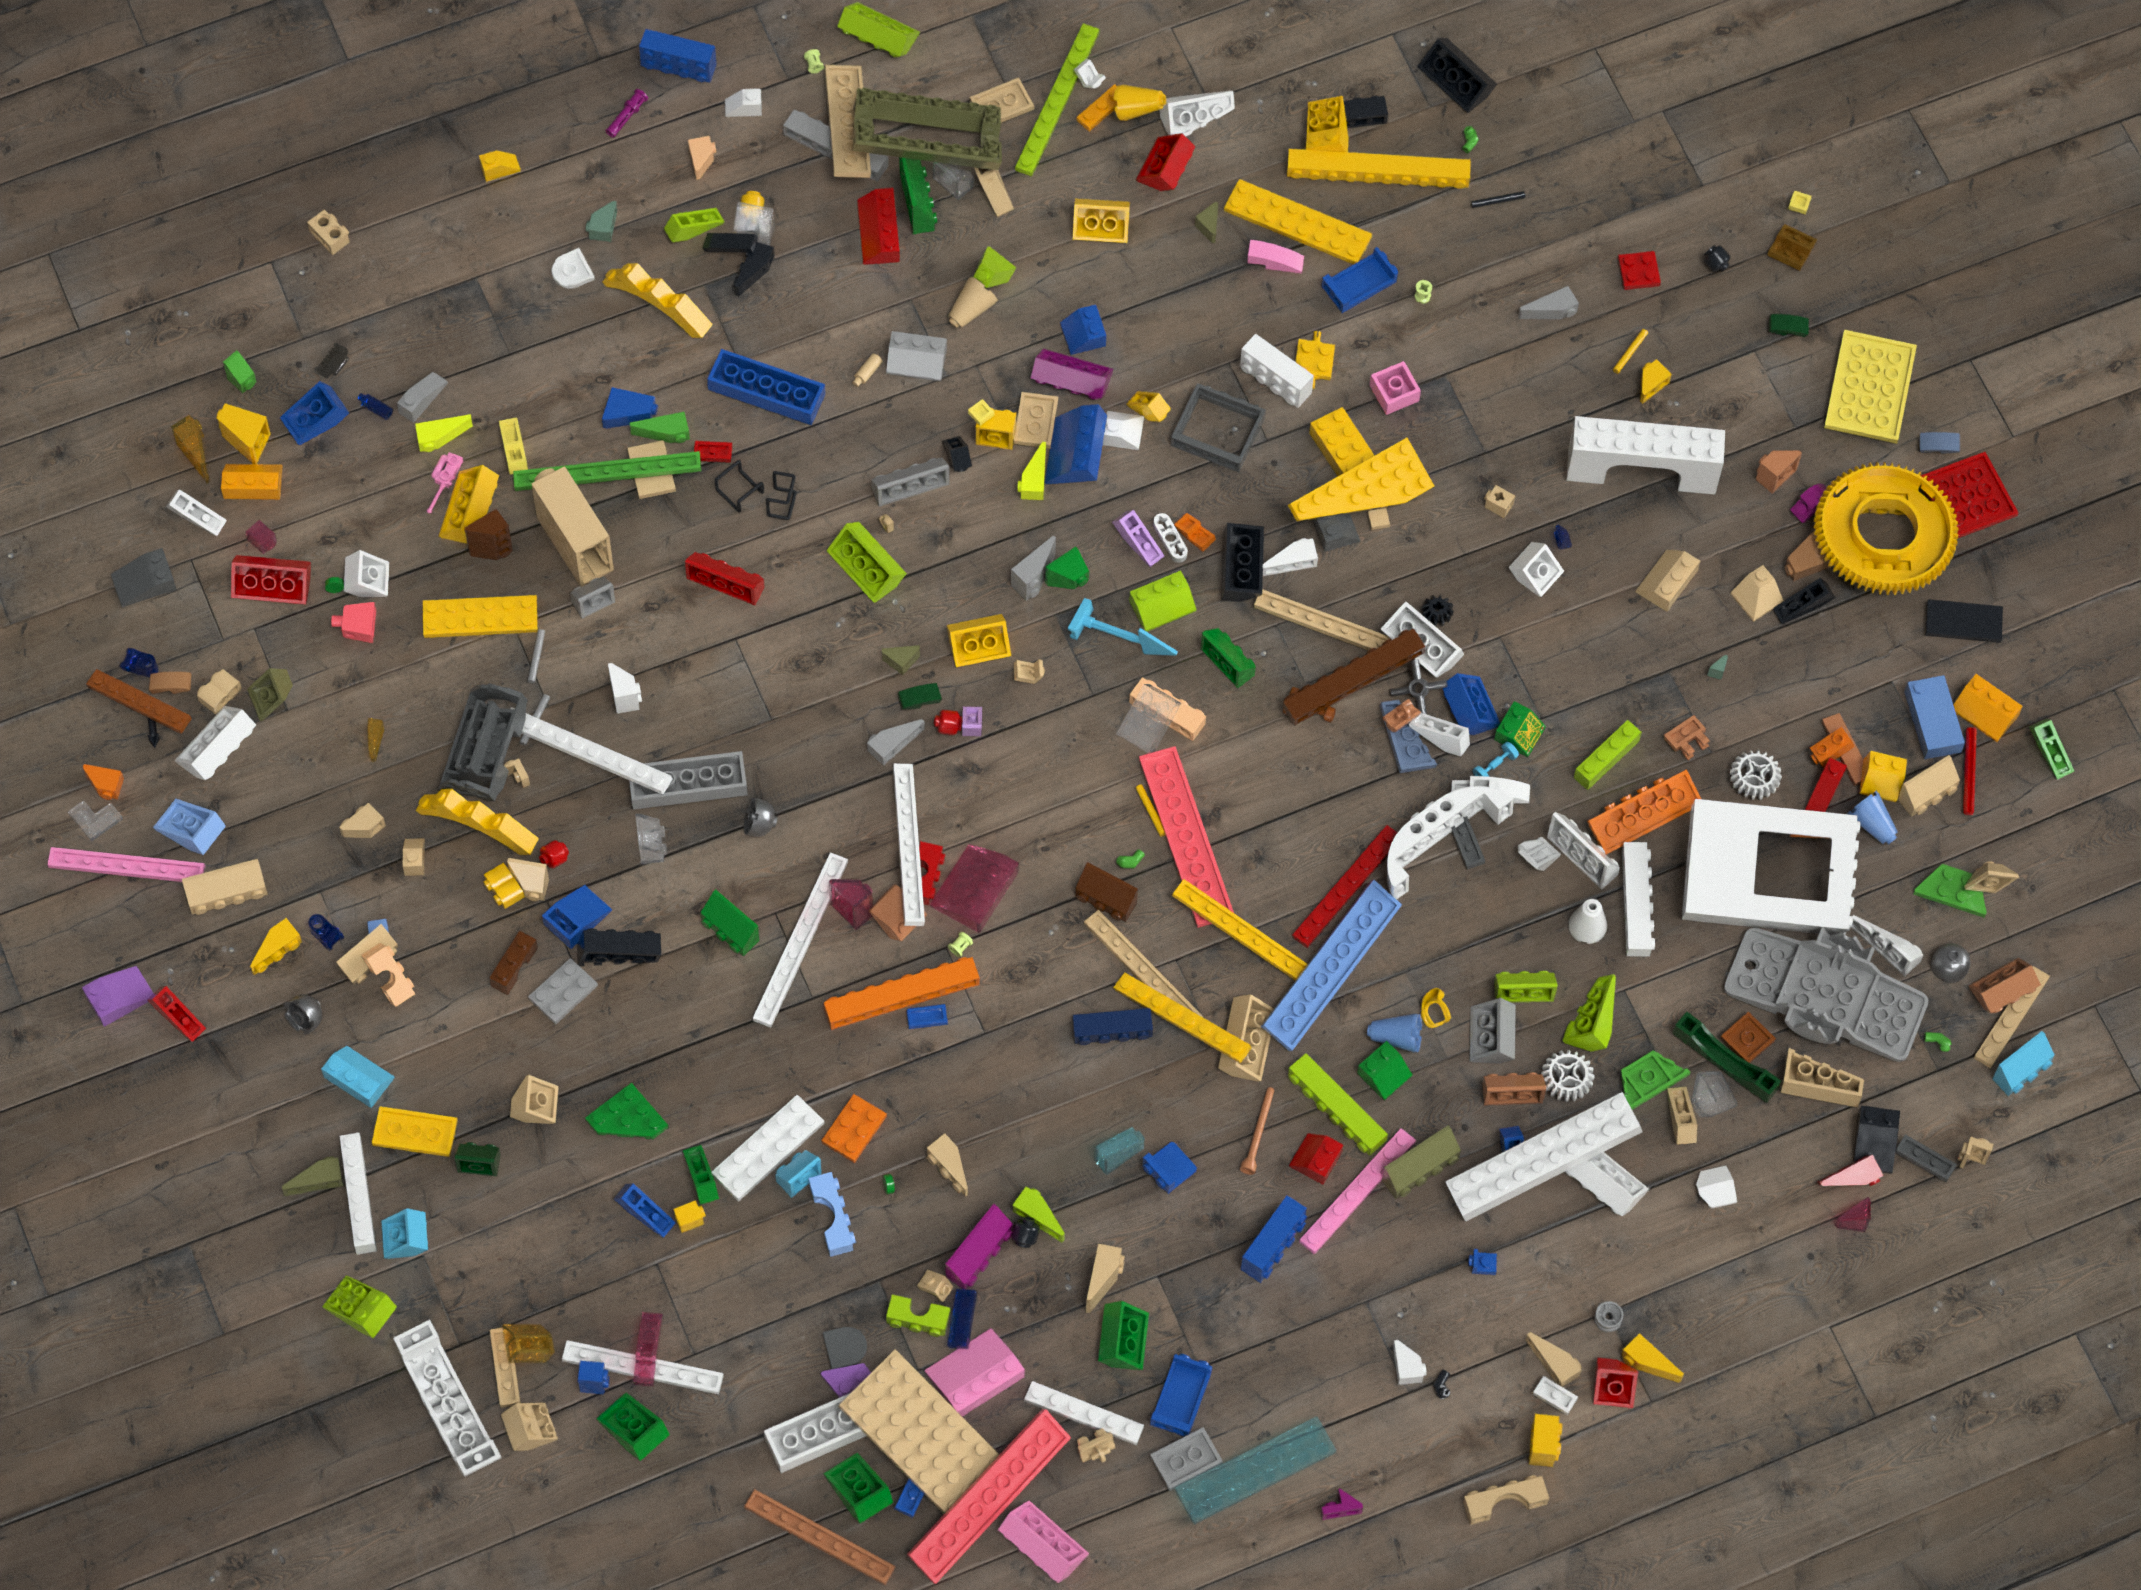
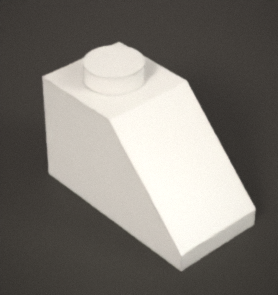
[725,89,762,117]
[1393,1340,1426,1385]

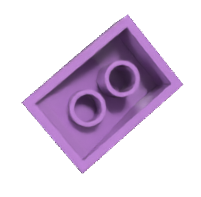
[82,966,154,1027]

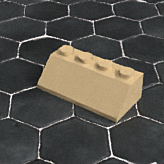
[182,859,268,915]
[1218,994,1274,1082]

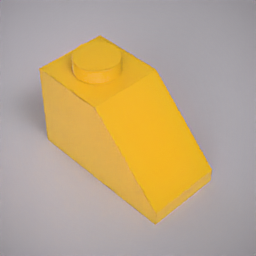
[479,150,521,182]
[1640,359,1672,404]
[1127,391,1171,422]

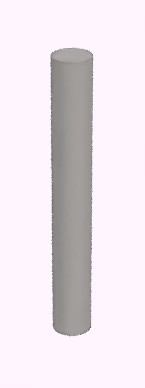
[528,629,545,684]
[519,694,550,746]

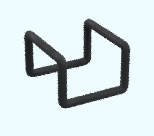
[714,460,764,512]
[766,471,797,520]

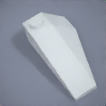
[1160,90,1235,136]
[1852,915,1923,977]

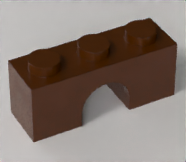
[489,931,538,995]

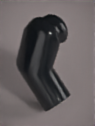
[1433,1369,1450,1399]

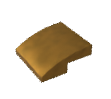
[1767,224,1817,271]

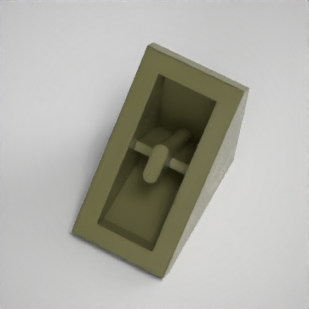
[1195,202,1218,243]
[882,645,920,675]

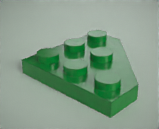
[585,1083,669,1140]

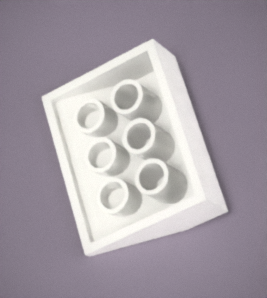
[1547,812,1620,890]

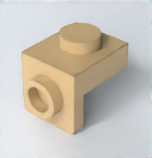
[1014,659,1045,684]
[917,1270,953,1302]

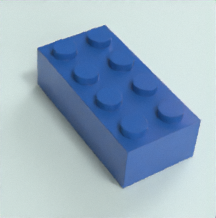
[639,29,716,83]
[1241,1195,1307,1283]

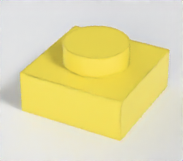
[1788,191,1812,215]
[968,399,994,426]

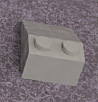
[1011,536,1056,601]

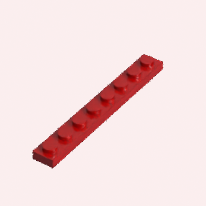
[1292,825,1398,949]

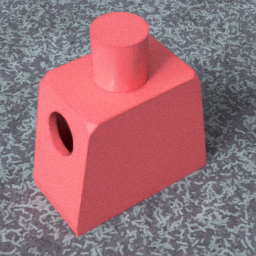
[331,602,376,643]

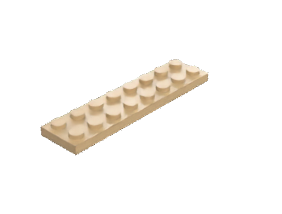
[825,65,871,178]

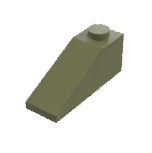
[282,1156,344,1196]

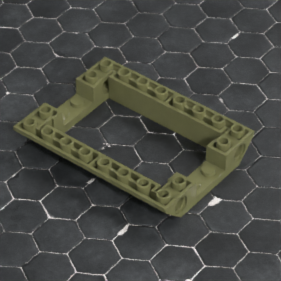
[853,88,1002,170]

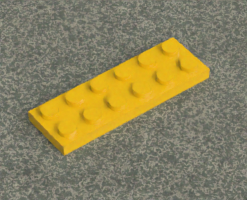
[423,595,538,638]

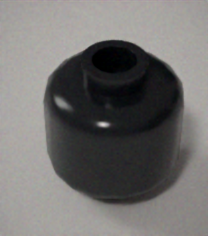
[1703,245,1731,272]
[1012,1217,1040,1248]

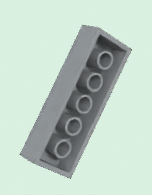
[629,751,748,810]

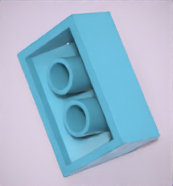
[1993,1031,2054,1096]
[321,1046,395,1108]

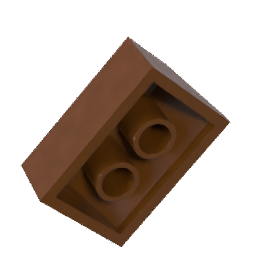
[464,509,513,560]
[1075,862,1138,922]

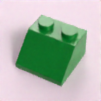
[1357,1041,1412,1101]

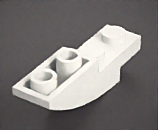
[1451,776,1530,804]

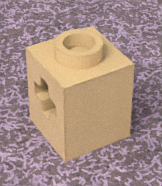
[1484,485,1515,518]

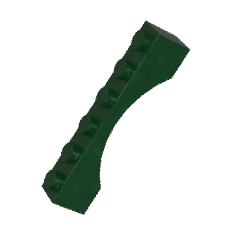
[1673,1011,1781,1103]

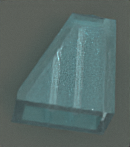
[1094,1127,1145,1175]

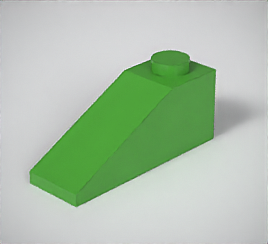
[630,412,690,443]
[2029,719,2075,780]

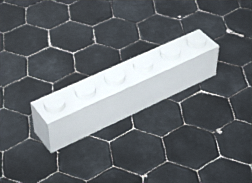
[1622,842,1655,957]
[340,1133,377,1255]

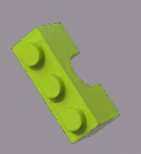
[886,1295,951,1337]

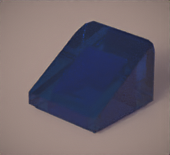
[1554,525,1572,550]

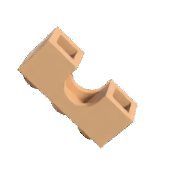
[361,943,415,1007]

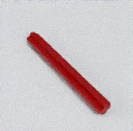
[1963,727,1977,816]

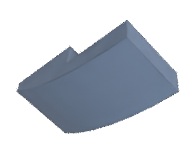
[1920,432,1960,454]

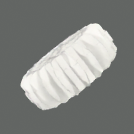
[1730,749,1782,800]
[1541,1050,1594,1102]

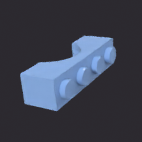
[809,1172,856,1257]

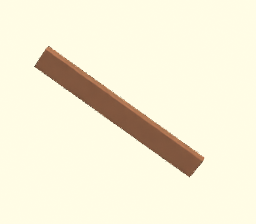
[744,1489,895,1585]

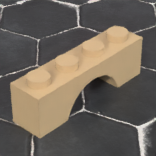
[1463,1475,1549,1525]

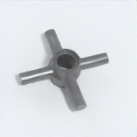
[1391,659,1448,714]

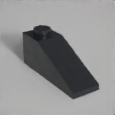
[1773,578,1836,624]

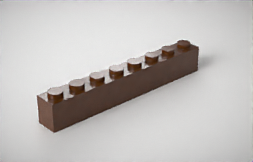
[1283,628,1426,726]

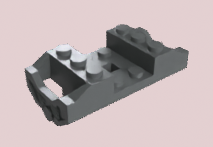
[438,683,528,802]

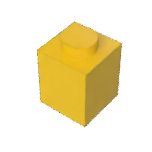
[673,1200,706,1233]

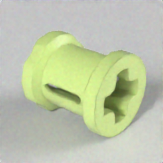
[804,49,824,73]
[1414,280,1432,303]
[948,932,973,957]

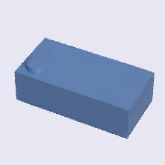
[1904,675,1965,759]

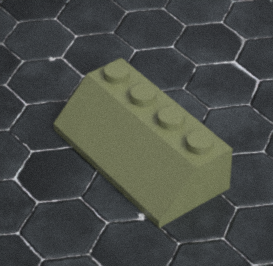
[1382,1125,1461,1199]

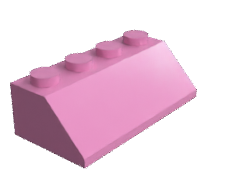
[998,1501,1089,1583]

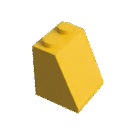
[217,403,271,464]

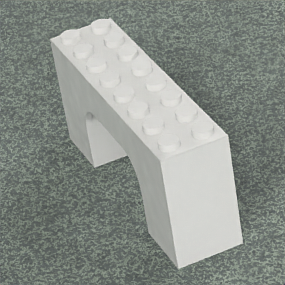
[1566,416,1725,494]

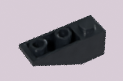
[733,242,775,296]

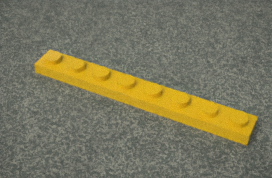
[1172,879,1307,980]
[1113,972,1251,1064]

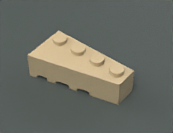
[1780,1048,1864,1107]

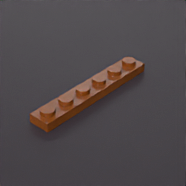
[86,669,192,734]

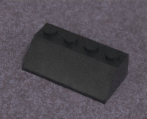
[1417,38,1497,113]
[1221,523,1264,602]

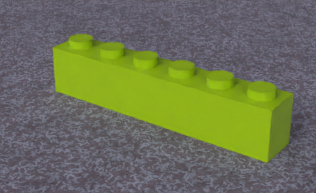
[1288,1053,1388,1156]

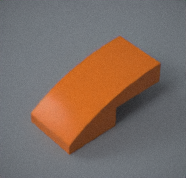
[1174,513,1216,552]

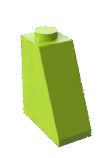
[973,246,1016,288]

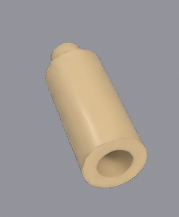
[853,353,883,387]

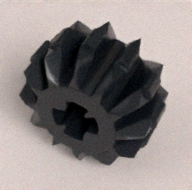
[1421,594,1454,626]

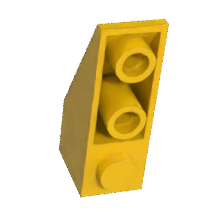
[250,918,302,975]

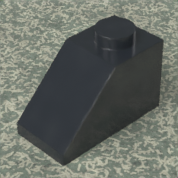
[942,436,972,472]

